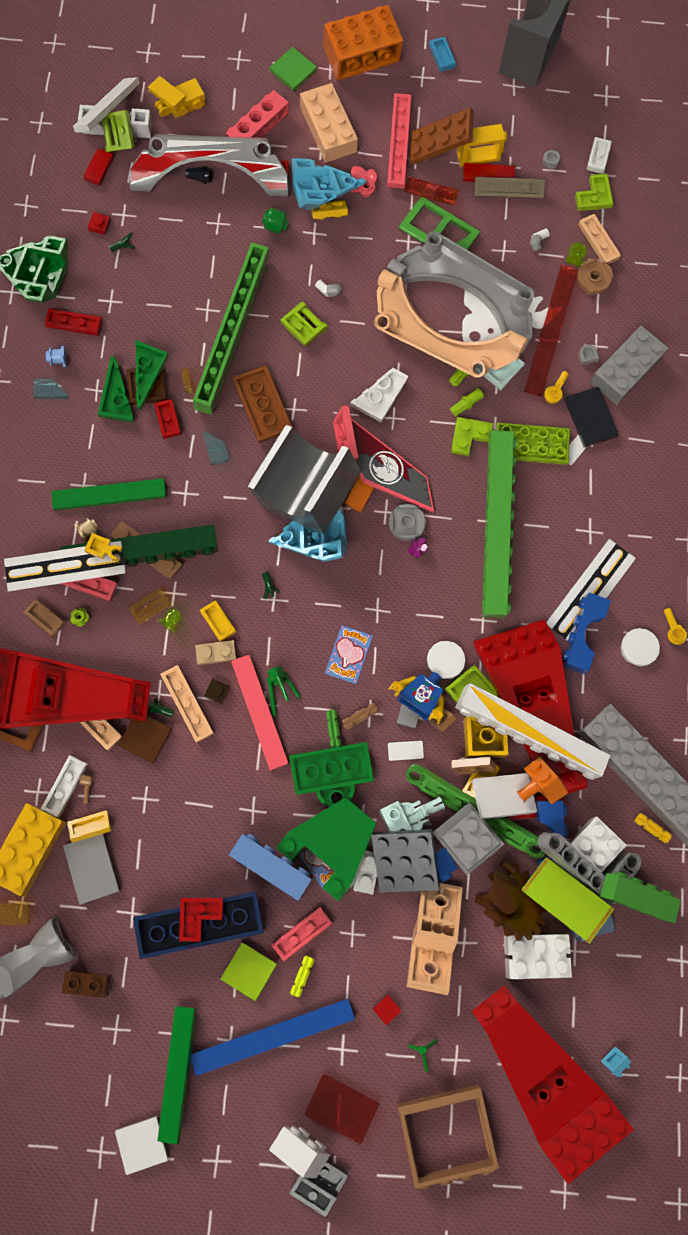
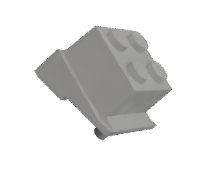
[433,802,504,875]

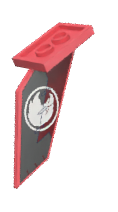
[333,406,434,513]

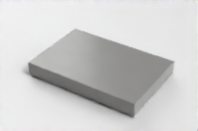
[63,834,120,905]

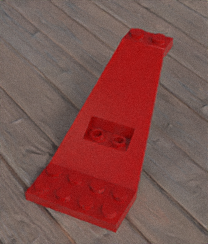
[471,985,634,1185]

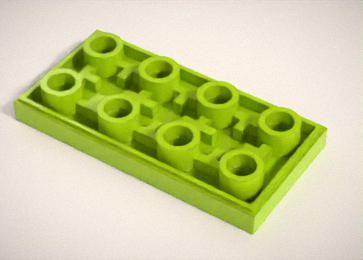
[496,423,570,465]

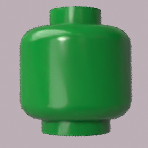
[261,207,289,234]

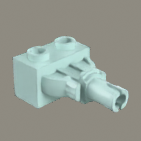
[379,797,445,831]

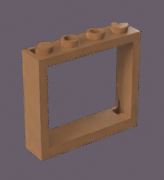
[397,1085,499,1190]

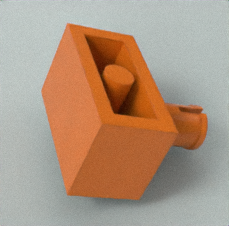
[516,757,568,805]

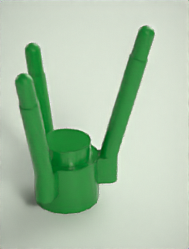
[266,666,300,717]

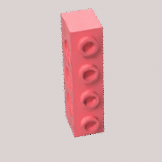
[226,90,289,138]

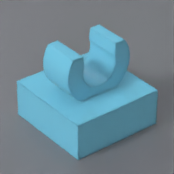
[601,1047,631,1077]

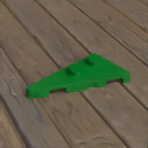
[135,340,169,410]
[97,356,134,423]

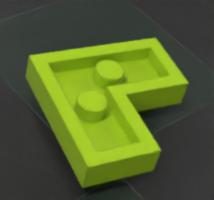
[575,174,613,211]
[451,417,493,456]

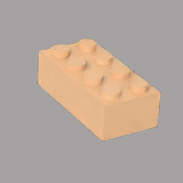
[300,83,358,163]

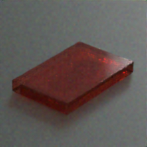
[304,1073,380,1144]

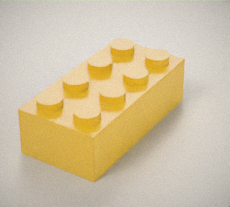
[0,803,66,896]

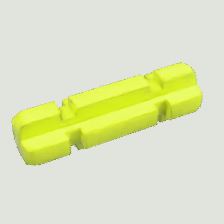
[290,956,314,997]

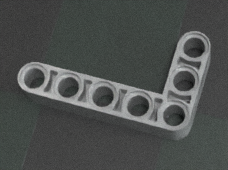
[538,832,641,904]

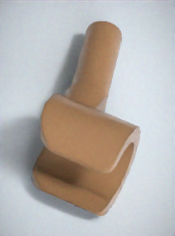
[79,774,94,804]

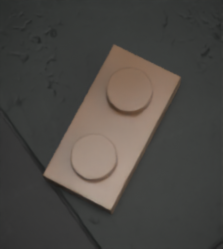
[452,756,496,775]

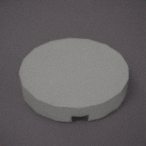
[388,504,426,541]

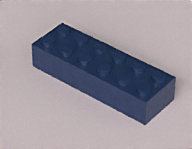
[133,891,264,959]

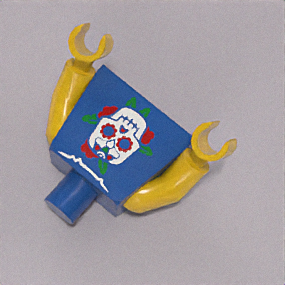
[388,672,444,724]

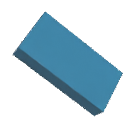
[429,37,456,72]

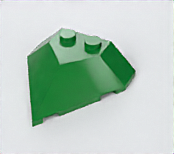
[0,236,68,303]

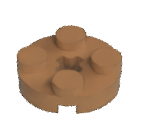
[576,259,613,295]

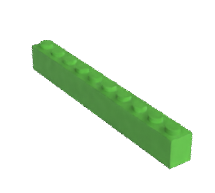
[193,242,269,415]
[482,430,517,618]

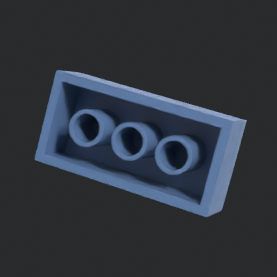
[229,833,312,901]

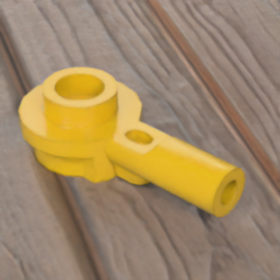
[544,371,569,404]
[664,608,687,645]

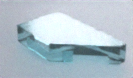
[33,379,69,399]
[203,432,229,466]

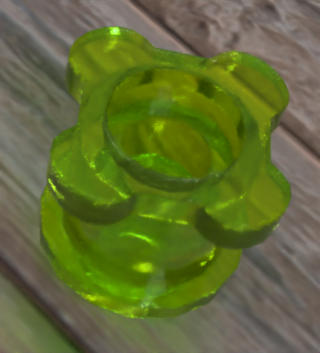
[565,242,587,267]
[158,608,183,633]

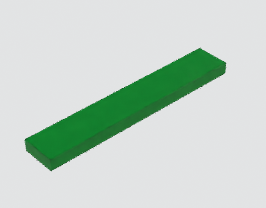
[51,478,166,511]
[157,1006,197,1144]

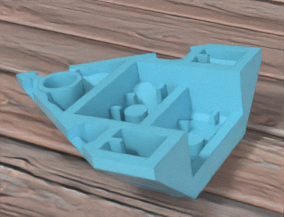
[292,158,367,209]
[269,505,348,562]

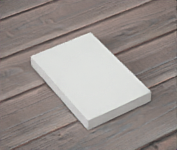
[472,773,537,820]

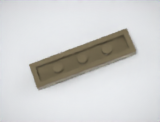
[474,177,545,198]

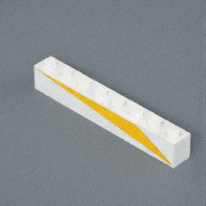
[455,683,610,780]

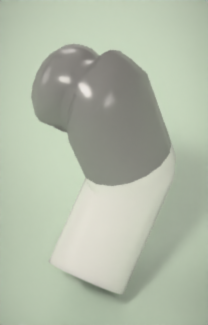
[530,228,550,251]
[315,280,342,297]

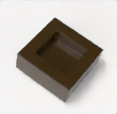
[204,678,230,705]

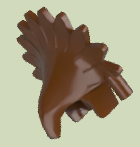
[474,859,547,941]

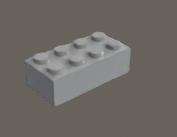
[590,326,669,405]

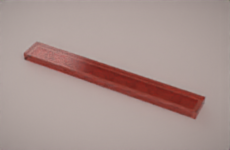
[524,264,578,397]

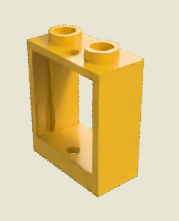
[456,124,507,167]

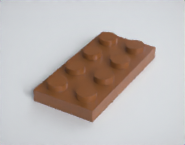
[409,107,474,165]
[232,365,292,443]

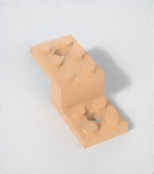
[406,883,463,995]

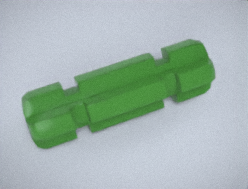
[326,710,341,748]

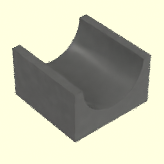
[498,0,571,88]
[248,425,361,534]

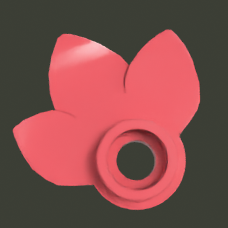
[350,166,377,197]

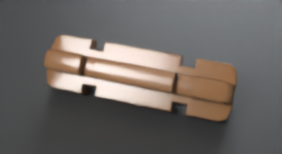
[342,703,378,730]

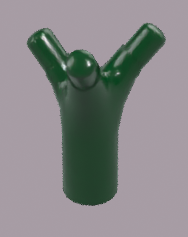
[109,232,135,252]
[262,572,280,599]
[147,698,175,718]

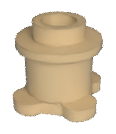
[74,518,99,543]

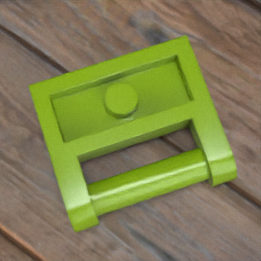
[102,110,135,152]
[280,302,329,347]

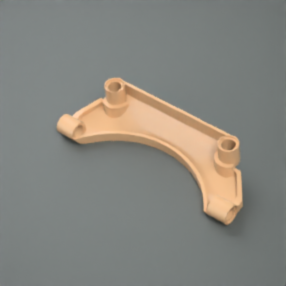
[374,270,528,378]

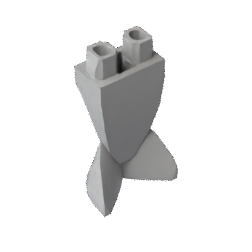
[0,916,80,999]

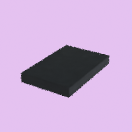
[564,387,619,448]

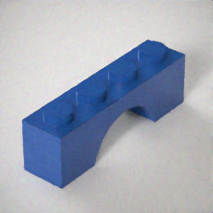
[562,592,611,674]
[535,799,568,867]

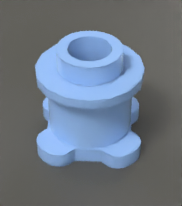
[46,346,67,367]

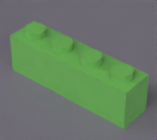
[600,871,681,924]

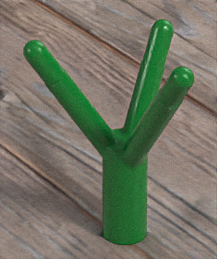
[408,1039,438,1073]

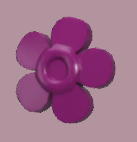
[408,538,428,558]

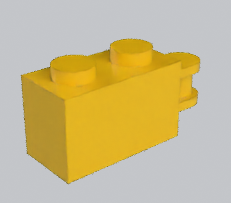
[155,78,206,118]

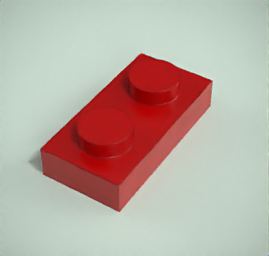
[154,399,181,439]

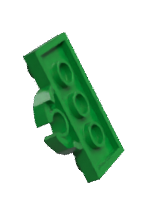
[289,742,374,807]

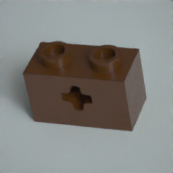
[62,970,111,998]

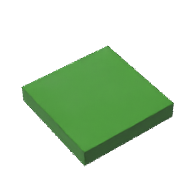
[269,47,317,91]

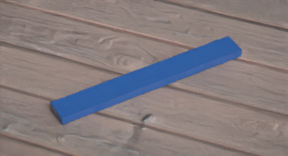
[191,998,355,1076]

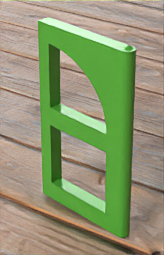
[399,196,480,250]

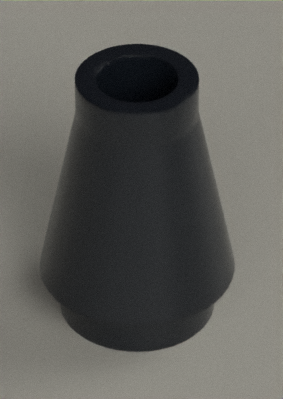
[186,166,213,184]

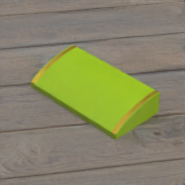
[522,857,614,944]

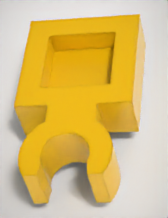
[84,533,122,561]

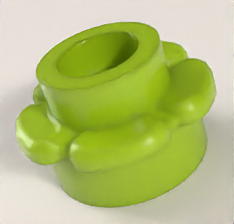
[70,608,89,626]

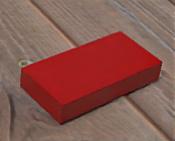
[83,148,114,186]

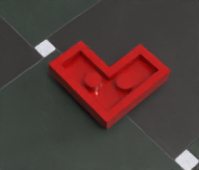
[179,898,223,941]

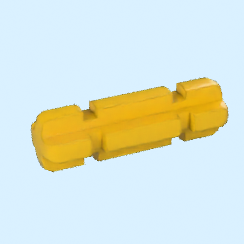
[634,813,672,843]

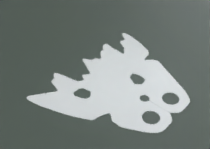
[462,290,561,342]

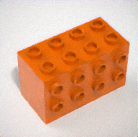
[323,5,403,81]

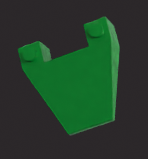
[276,797,377,901]

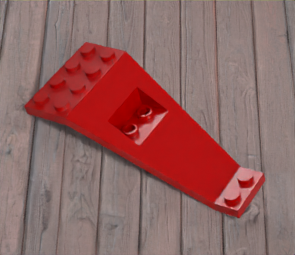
[473,619,588,795]
[0,648,151,729]

